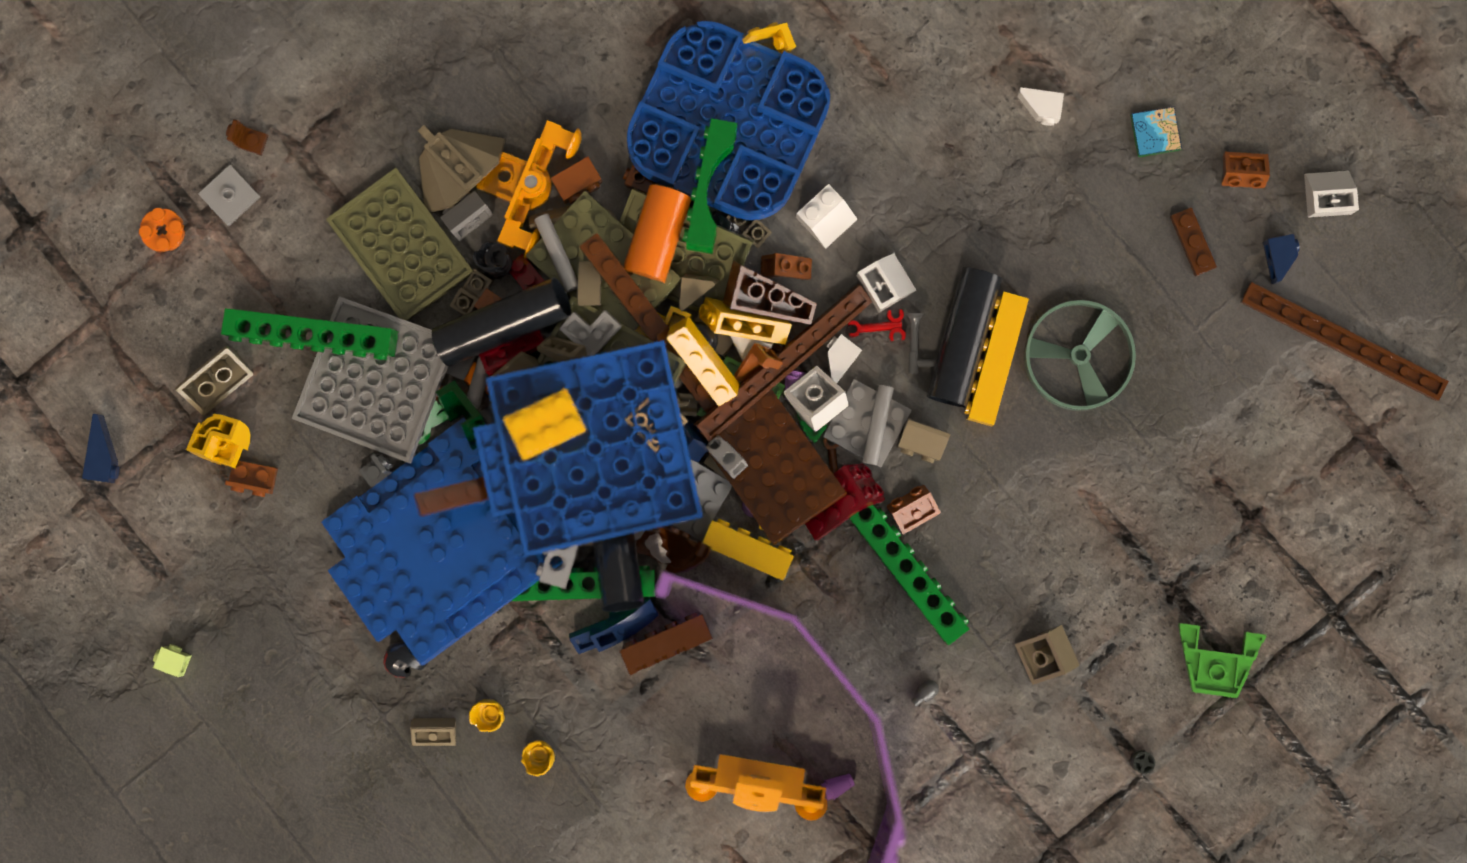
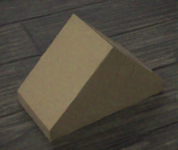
[679,274,719,311]

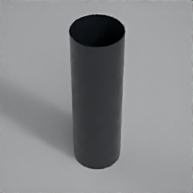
[927,267,1002,408]
[431,277,572,367]
[593,533,644,612]

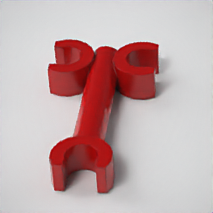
[848,309,906,342]

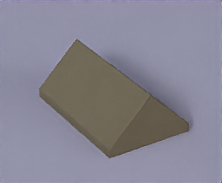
[175,346,254,416]

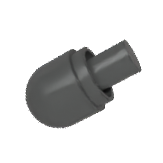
[911,680,939,707]

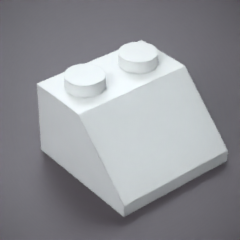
[796,184,857,249]
[784,366,849,432]

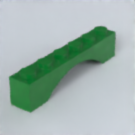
[683,118,737,254]

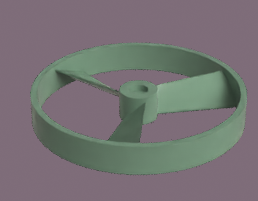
[1024,300,1136,411]

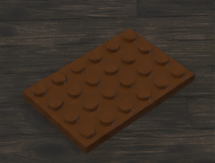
[707,389,847,545]

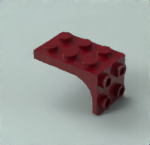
[805,464,885,541]

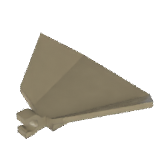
[418,125,506,213]

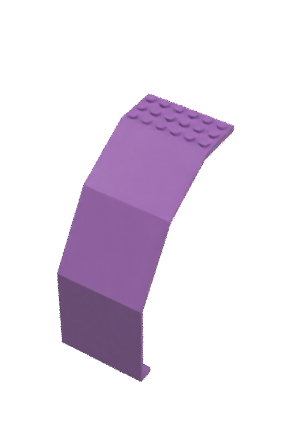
[655,572,906,863]

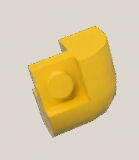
[186,414,250,468]

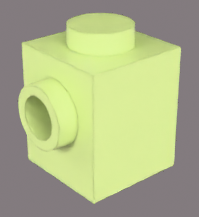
[153,644,192,677]

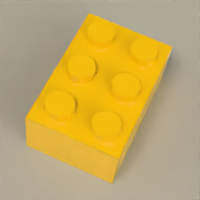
[503,389,586,461]

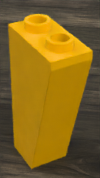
[699,297,792,344]

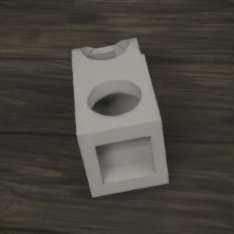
[705,435,748,479]

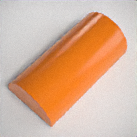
[623,185,691,283]

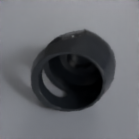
[383,640,428,678]

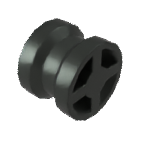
[1130,750,1155,774]

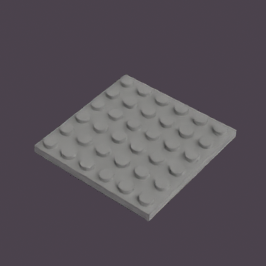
[292,296,448,463]

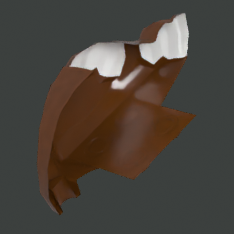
[634,524,711,573]

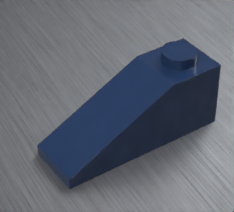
[82,413,120,483]

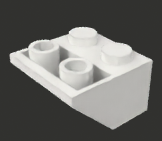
[1304,171,1359,217]
[857,253,916,313]

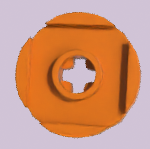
[139,208,185,252]

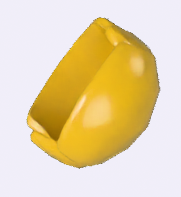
[469,699,505,732]
[521,740,555,777]

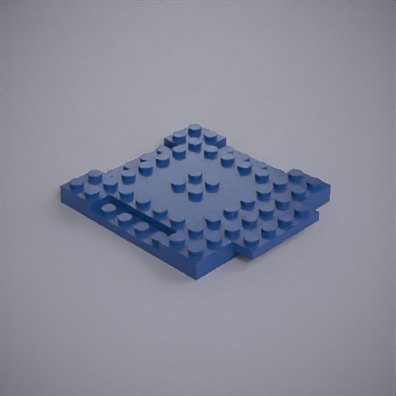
[474,341,703,557]
[321,417,563,665]

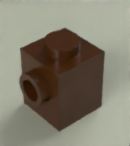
[623,165,656,193]

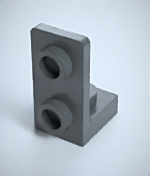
[359,453,393,488]

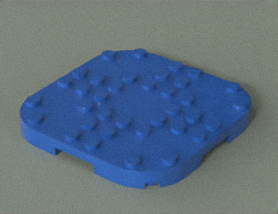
[627,21,830,220]

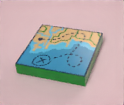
[1130,107,1182,157]

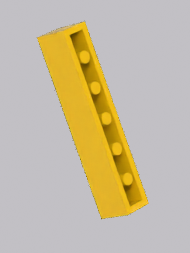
[964,292,1029,427]

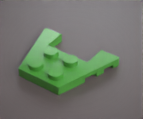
[1178,623,1266,698]

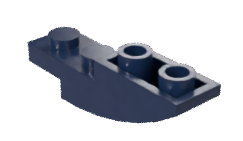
[569,597,658,654]

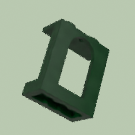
[436,381,485,450]

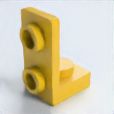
[742,22,796,54]

